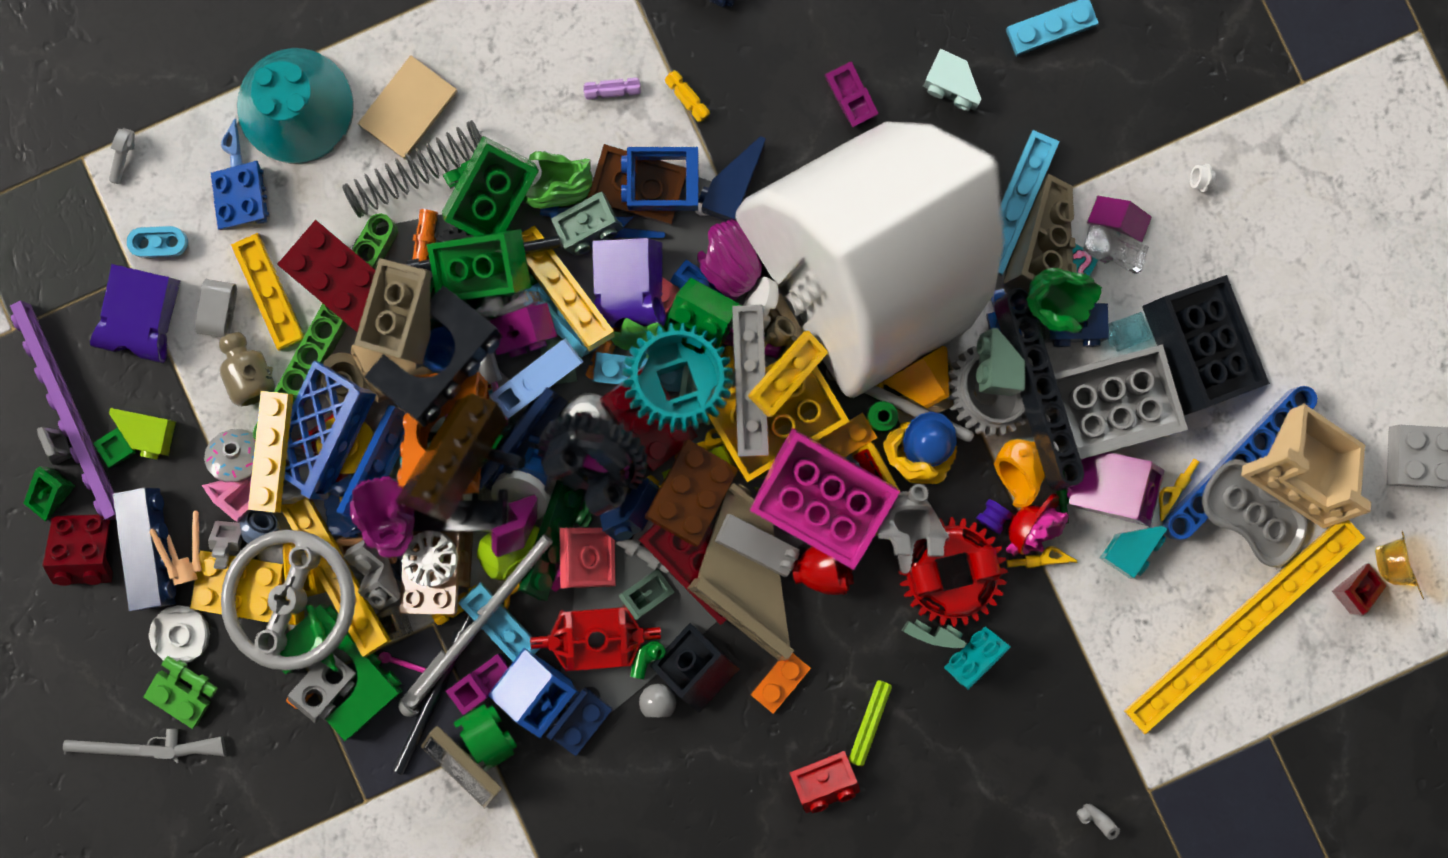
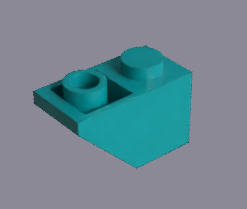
[1100,526,1167,578]

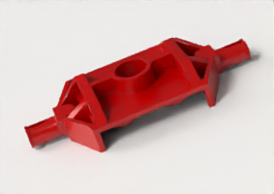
[530,605,661,671]

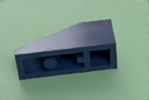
[699,136,766,222]

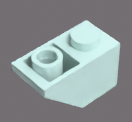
[923,49,981,111]

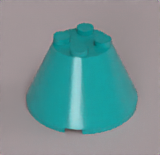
[237,48,354,164]

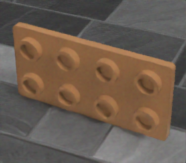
[399,497,473,615]

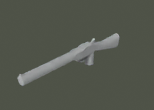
[63,728,226,763]

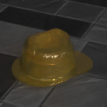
[1375,531,1424,600]

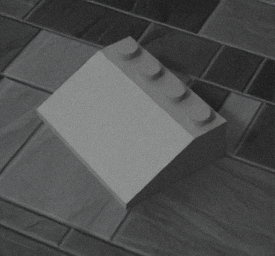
[1055,344,1188,459]

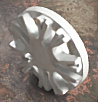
[402,531,458,587]

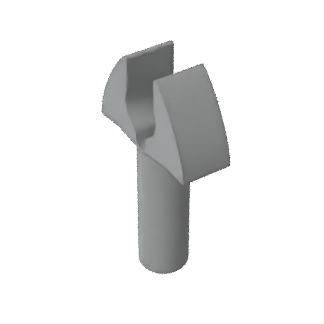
[109,128,135,184]

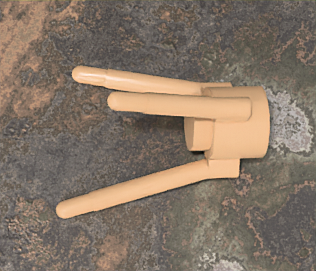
[149,510,202,586]

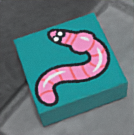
[1072,243,1100,276]

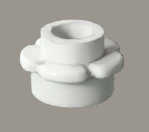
[1190,163,1216,192]

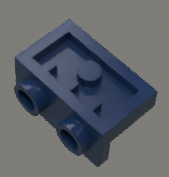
[546,687,613,757]

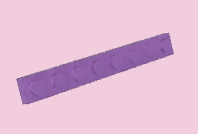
[10,301,116,520]

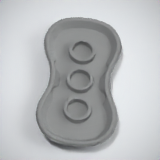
[1202,460,1308,567]

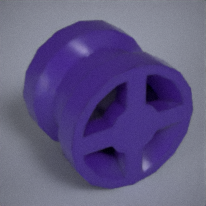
[976,499,1013,534]

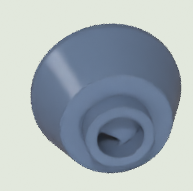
[240,510,280,544]

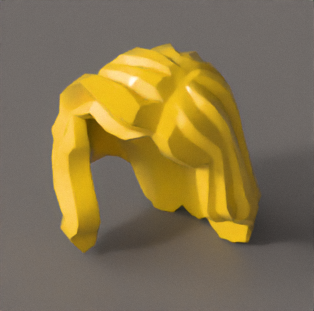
[883,422,957,484]

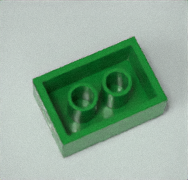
[442,136,539,236]

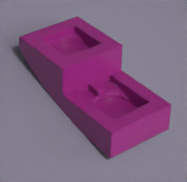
[824,61,878,127]

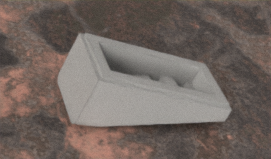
[37,427,72,465]

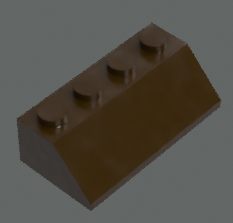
[396,394,508,522]

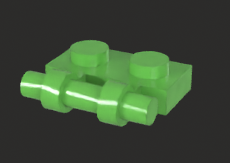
[144,656,218,729]

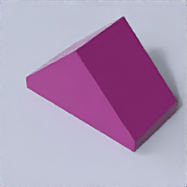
[1086,195,1152,245]

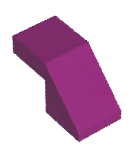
[491,494,537,557]
[446,653,509,715]

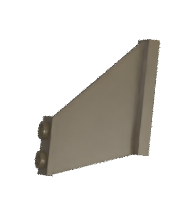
[687,483,794,661]

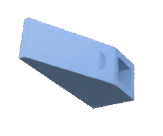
[489,338,583,419]

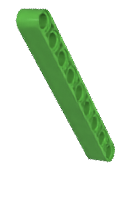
[253,213,398,442]

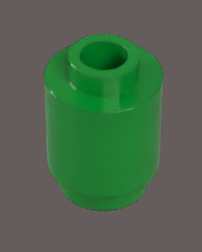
[867,401,898,432]

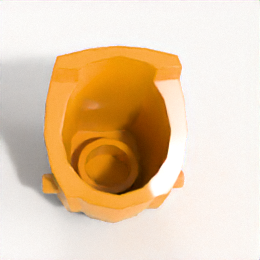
[994,439,1045,508]

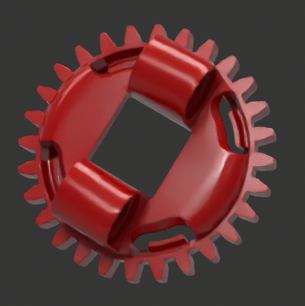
[898,517,1008,626]

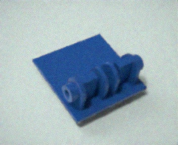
[211,161,269,230]

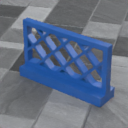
[284,361,377,500]

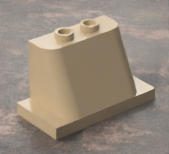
[1241,404,1371,529]

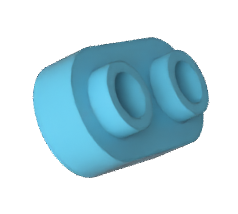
[127,226,188,258]

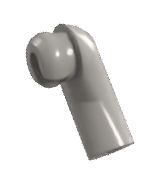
[1077,804,1120,840]

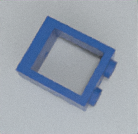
[621,147,699,211]

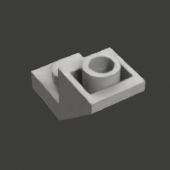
[343,540,400,610]

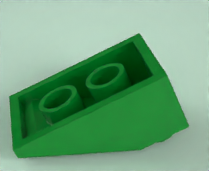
[427,229,531,300]

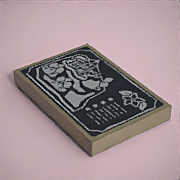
[421,726,501,808]

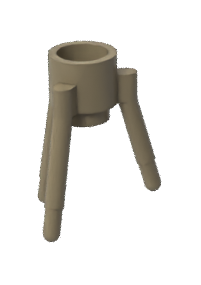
[734,315,797,371]

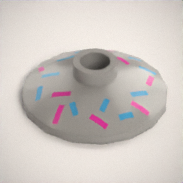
[204,429,255,482]

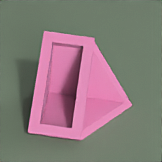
[202,475,252,522]

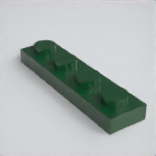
[518,480,584,601]

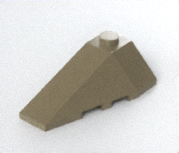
[1003,174,1077,293]

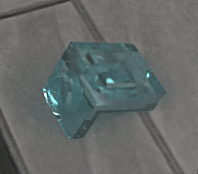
[1107,312,1152,352]

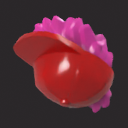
[1006,493,1069,557]

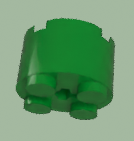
[453,703,517,772]

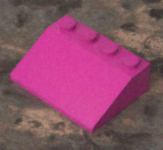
[750,428,900,570]

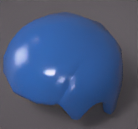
[423,326,455,373]

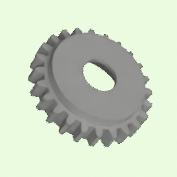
[947,346,1027,437]

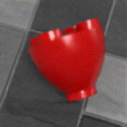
[792,546,854,595]

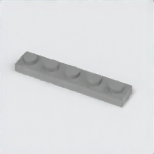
[732,305,769,456]

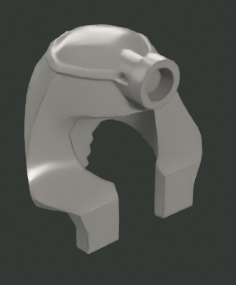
[878,484,950,574]

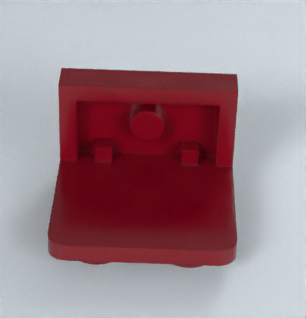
[43,514,113,586]

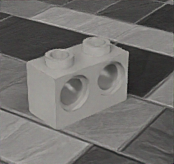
[288,654,356,723]

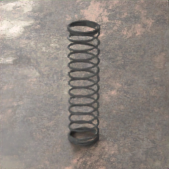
[342,120,482,218]

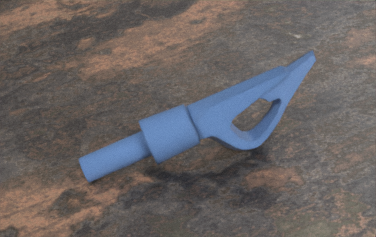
[221,119,243,167]

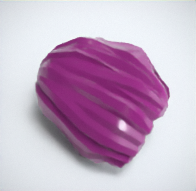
[697,219,762,301]
[350,476,414,557]

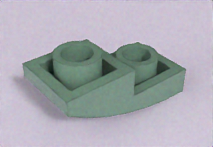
[901,619,967,648]

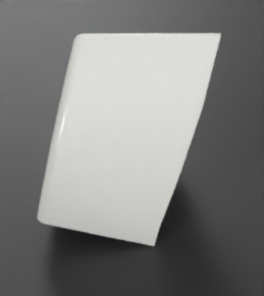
[736,122,1004,398]

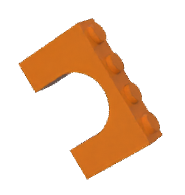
[397,371,488,494]

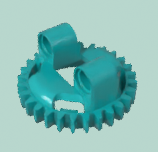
[622,323,733,433]

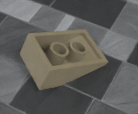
[354,258,430,364]

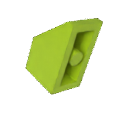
[109,408,176,460]

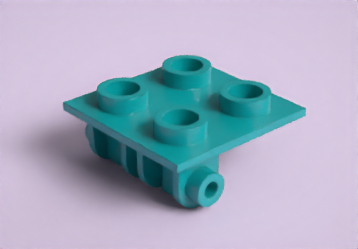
[944,626,1011,689]

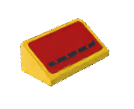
[852,442,900,491]

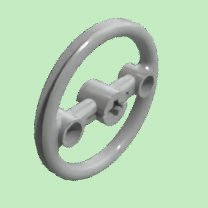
[221,530,356,670]

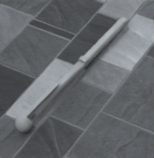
[398,535,553,717]

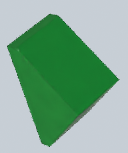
[23,466,76,522]

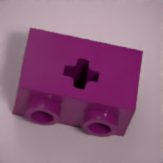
[489,303,557,358]

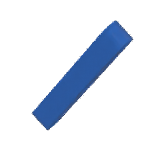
[1162,386,1318,540]

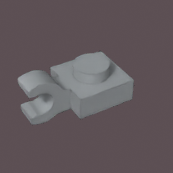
[208,521,243,569]

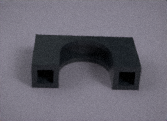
[364,286,503,428]

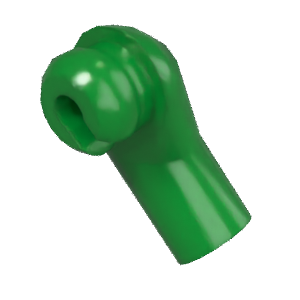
[630,641,665,679]

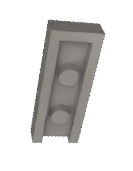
[714,514,799,577]

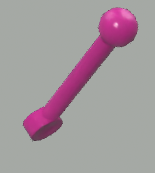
[379,652,426,673]

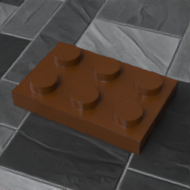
[587,144,686,226]
[644,439,738,547]

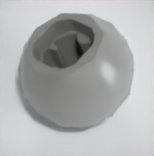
[639,683,677,717]

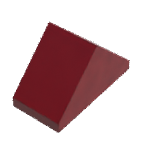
[1332,563,1387,615]

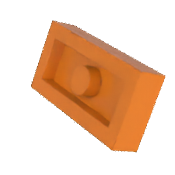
[751,653,811,714]

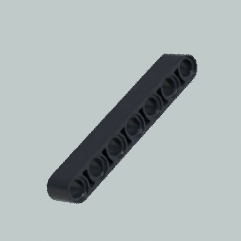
[994,288,1084,491]

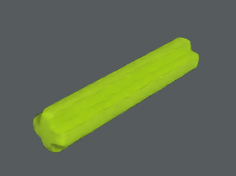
[849,680,892,766]

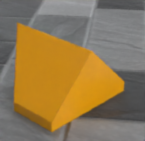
[881,346,949,408]

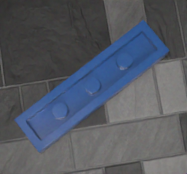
[336,405,407,521]

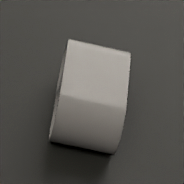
[195,279,237,337]

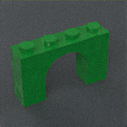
[271,604,403,741]

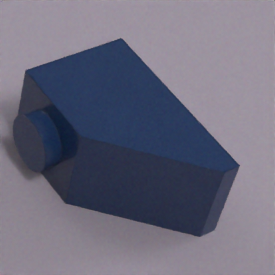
[600,478,660,542]

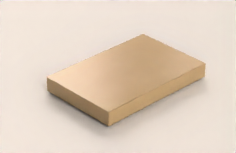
[358,55,458,160]

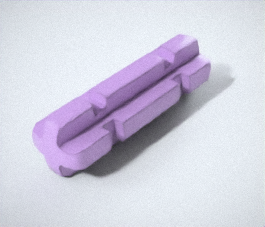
[584,77,641,100]

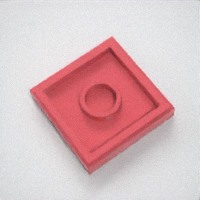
[559,527,616,588]

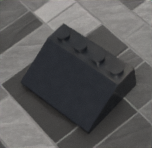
[1142,275,1270,416]

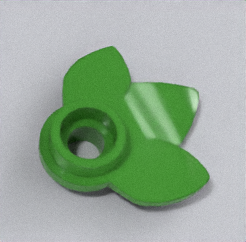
[611,318,666,358]

